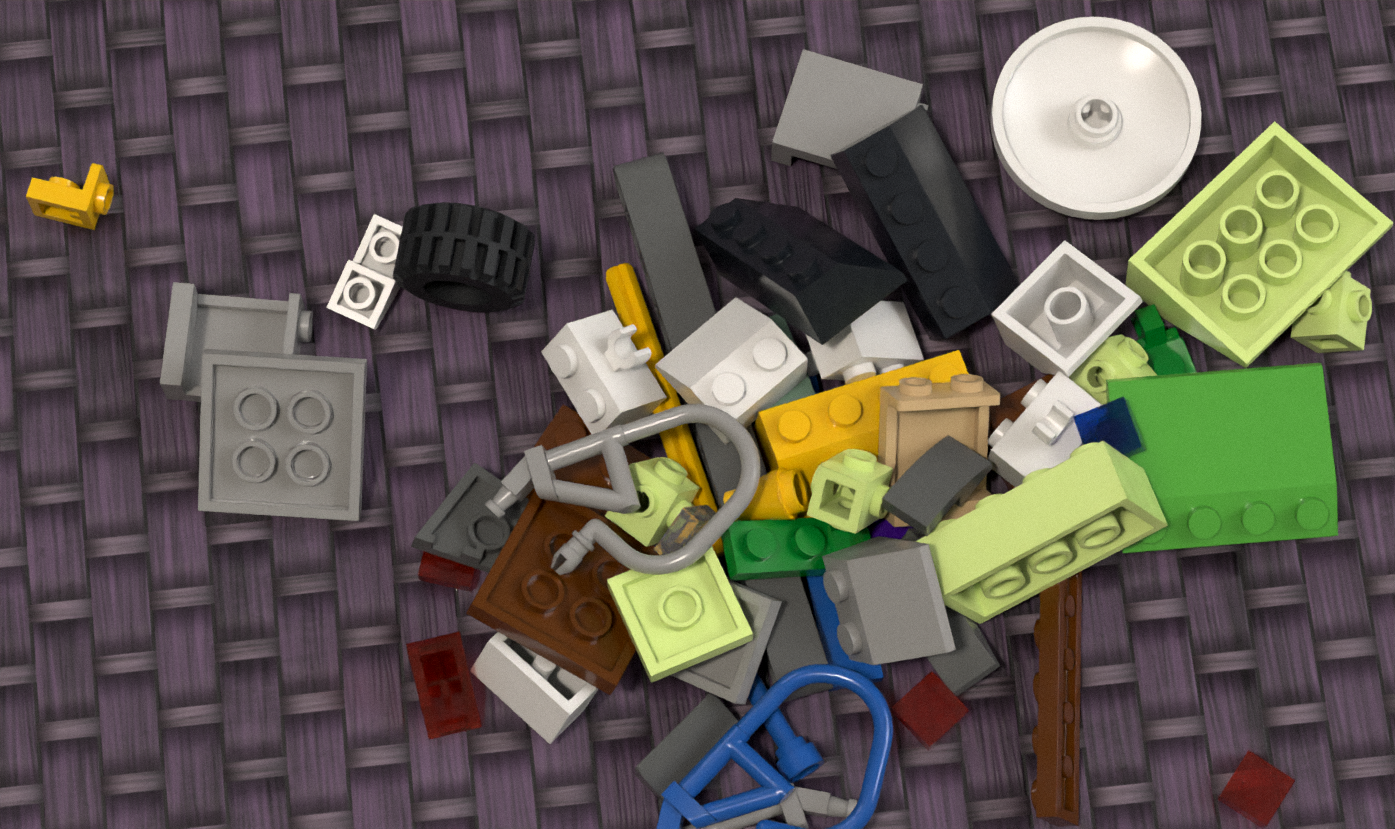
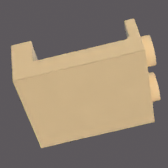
[878,374,1000,527]

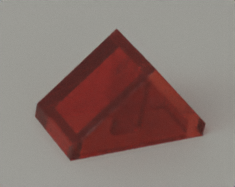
[406,631,482,739]

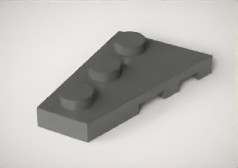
[411,462,529,573]

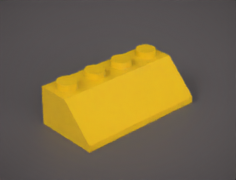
[753,350,988,518]

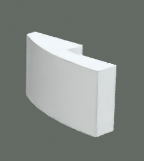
[326,214,402,330]

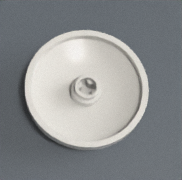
[990,17,1201,220]

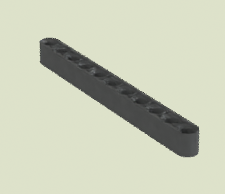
[612,152,833,704]

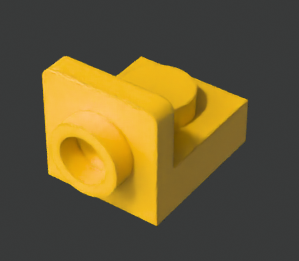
[26,163,114,230]

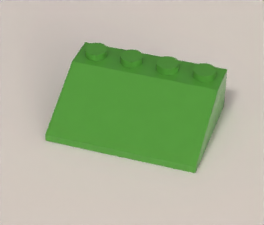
[1106,363,1338,553]

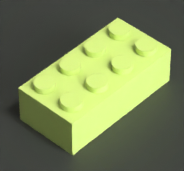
[915,441,1168,624]

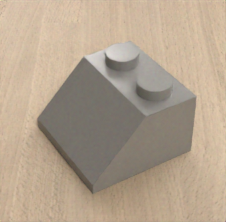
[822,536,956,665]

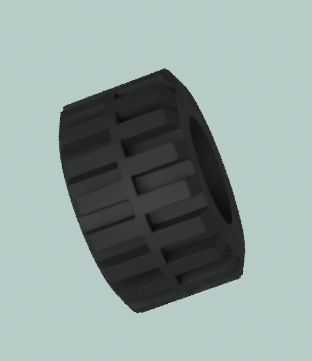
[393,202,536,312]

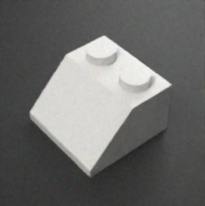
[991,240,1142,377]
[655,297,808,445]

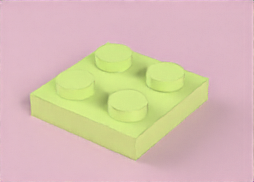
[607,546,753,683]

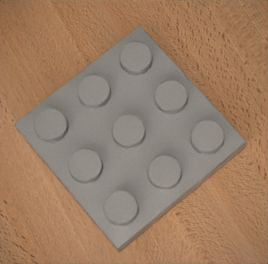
[198,349,367,521]

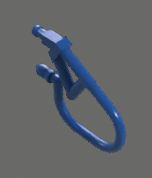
[656,664,893,829]

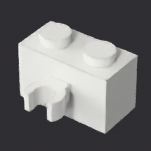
[805,301,924,385]
[541,309,667,434]
[988,371,1109,487]
[470,632,598,744]

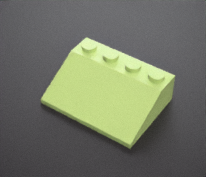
[1125,121,1393,368]

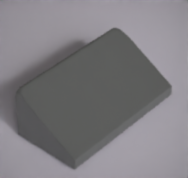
[635,693,738,802]

